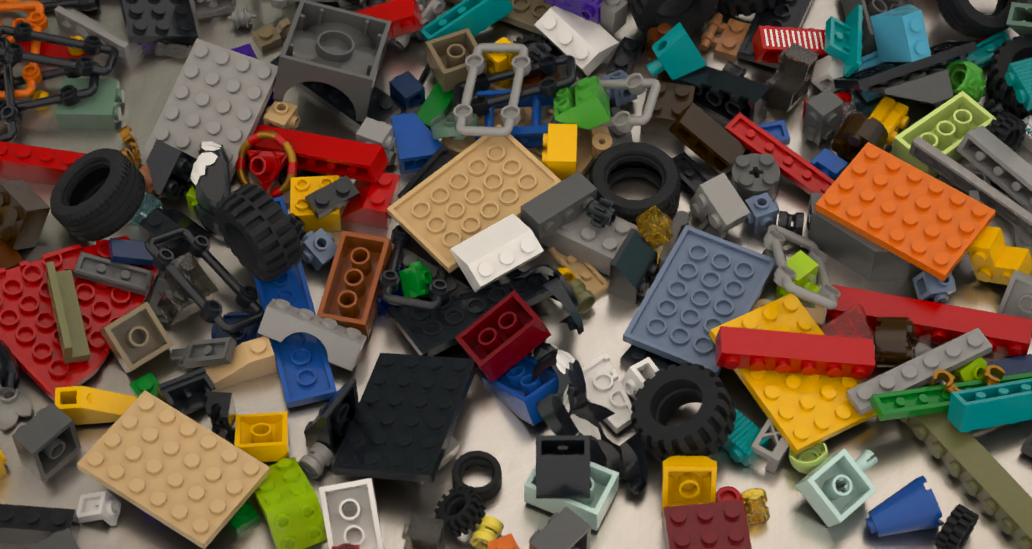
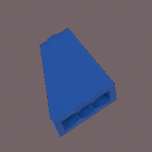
[391,113,442,174]

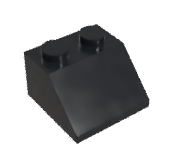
[138,209,211,265]
[609,228,659,304]

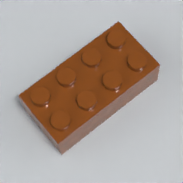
[317,230,392,339]

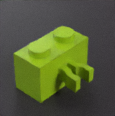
[775,250,820,307]

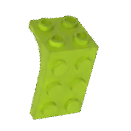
[253,457,327,549]

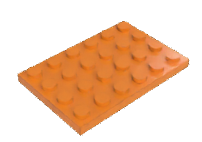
[815,142,996,281]

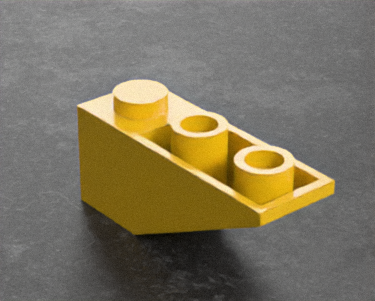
[55,386,138,425]

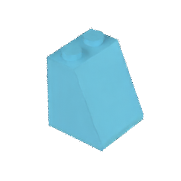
[870,4,931,62]

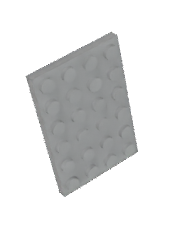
[140,39,278,184]

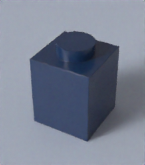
[389,71,425,113]

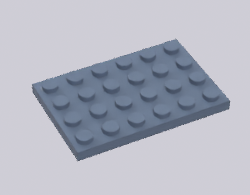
[623,225,776,376]

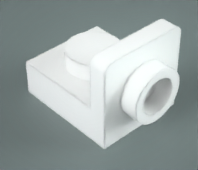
[76,490,121,526]

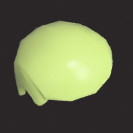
[789,442,828,474]

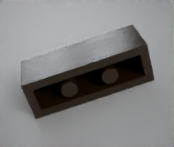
[668,102,747,174]

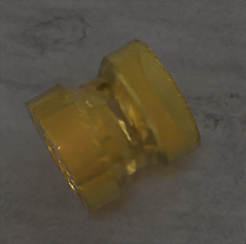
[740,488,770,525]

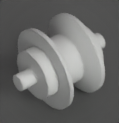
[228,5,256,29]

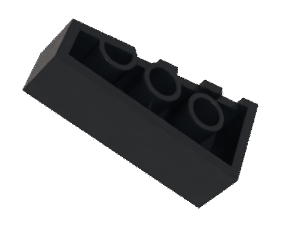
[673,66,770,124]

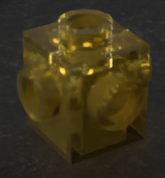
[635,205,674,249]

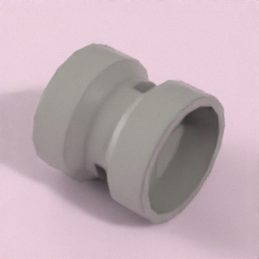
[298,442,335,479]

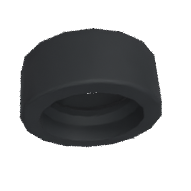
[452,450,502,502]

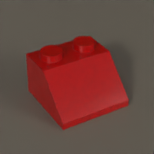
[341,172,401,230]

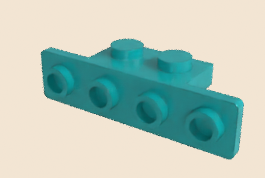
[824,4,864,78]

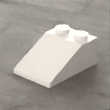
[319,478,384,549]

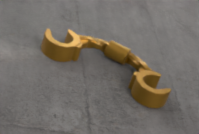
[119,125,142,167]
[930,365,1005,393]

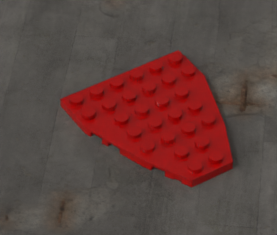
[0,236,158,402]

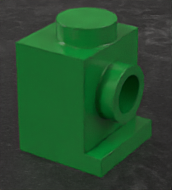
[398,261,433,299]

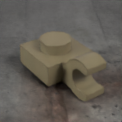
[251,18,292,53]

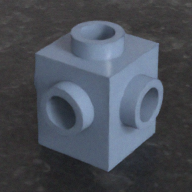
[600,69,638,107]
[744,192,779,235]
[301,228,337,271]
[912,271,957,303]

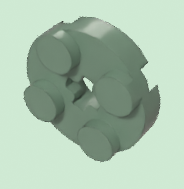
[430,112,478,140]

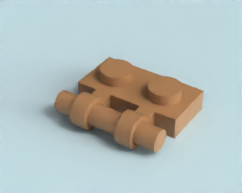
[699,13,751,62]

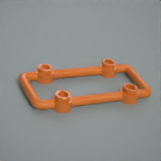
[0,1,49,100]

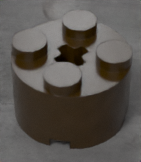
[831,113,888,165]
[875,317,916,368]

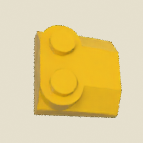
[235,411,289,462]
[662,456,717,512]

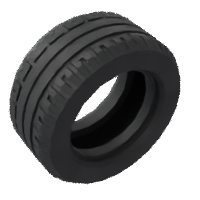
[936,0,1027,38]
[589,142,681,234]
[50,148,146,242]

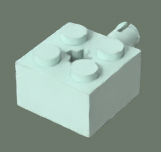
[795,448,878,527]

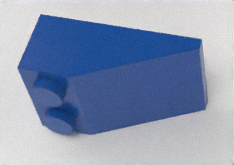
[482,355,559,426]

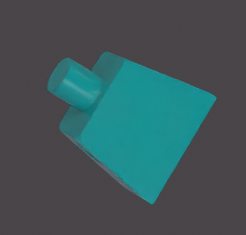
[646,23,707,80]

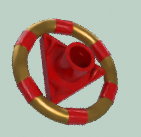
[236,131,298,198]

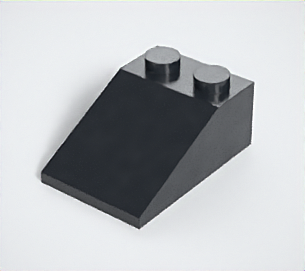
[304,378,359,457]

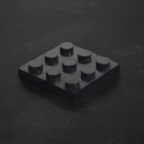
[119,0,198,43]

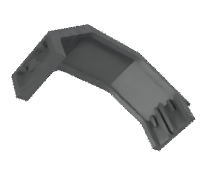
[806,190,984,281]

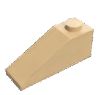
[202,336,277,392]

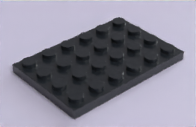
[332,353,478,483]

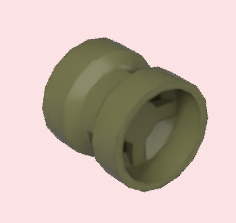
[570,279,596,314]

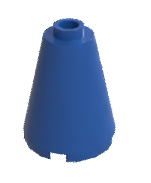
[865,476,944,537]

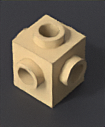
[263,100,300,130]

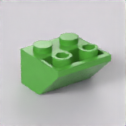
[554,75,611,130]

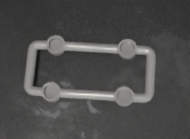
[453,43,531,137]
[541,73,661,133]
[763,224,841,310]

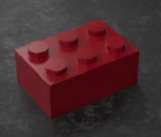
[455,290,551,383]
[662,500,752,549]

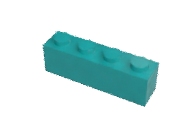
[419,0,514,42]
[947,378,1032,432]

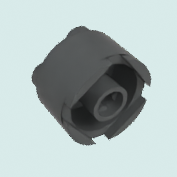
[731,153,780,203]

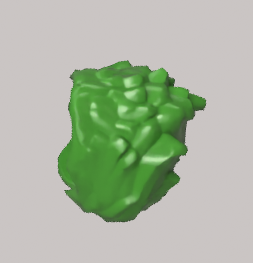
[945,61,986,102]

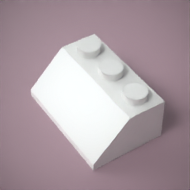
[534,6,619,77]
[449,214,544,292]

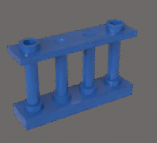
[474,86,571,148]

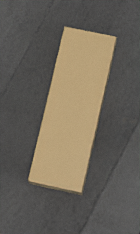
[548,247,609,298]

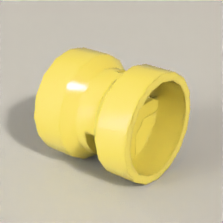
[470,515,504,549]

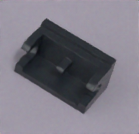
[157,367,216,415]
[205,391,236,445]

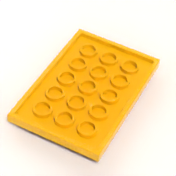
[709,293,876,455]

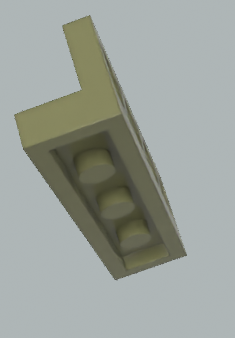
[46,261,90,364]

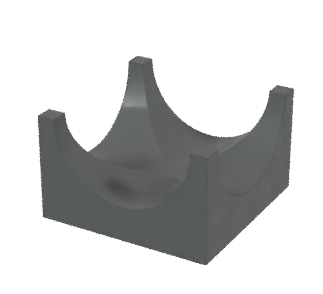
[273,0,392,122]

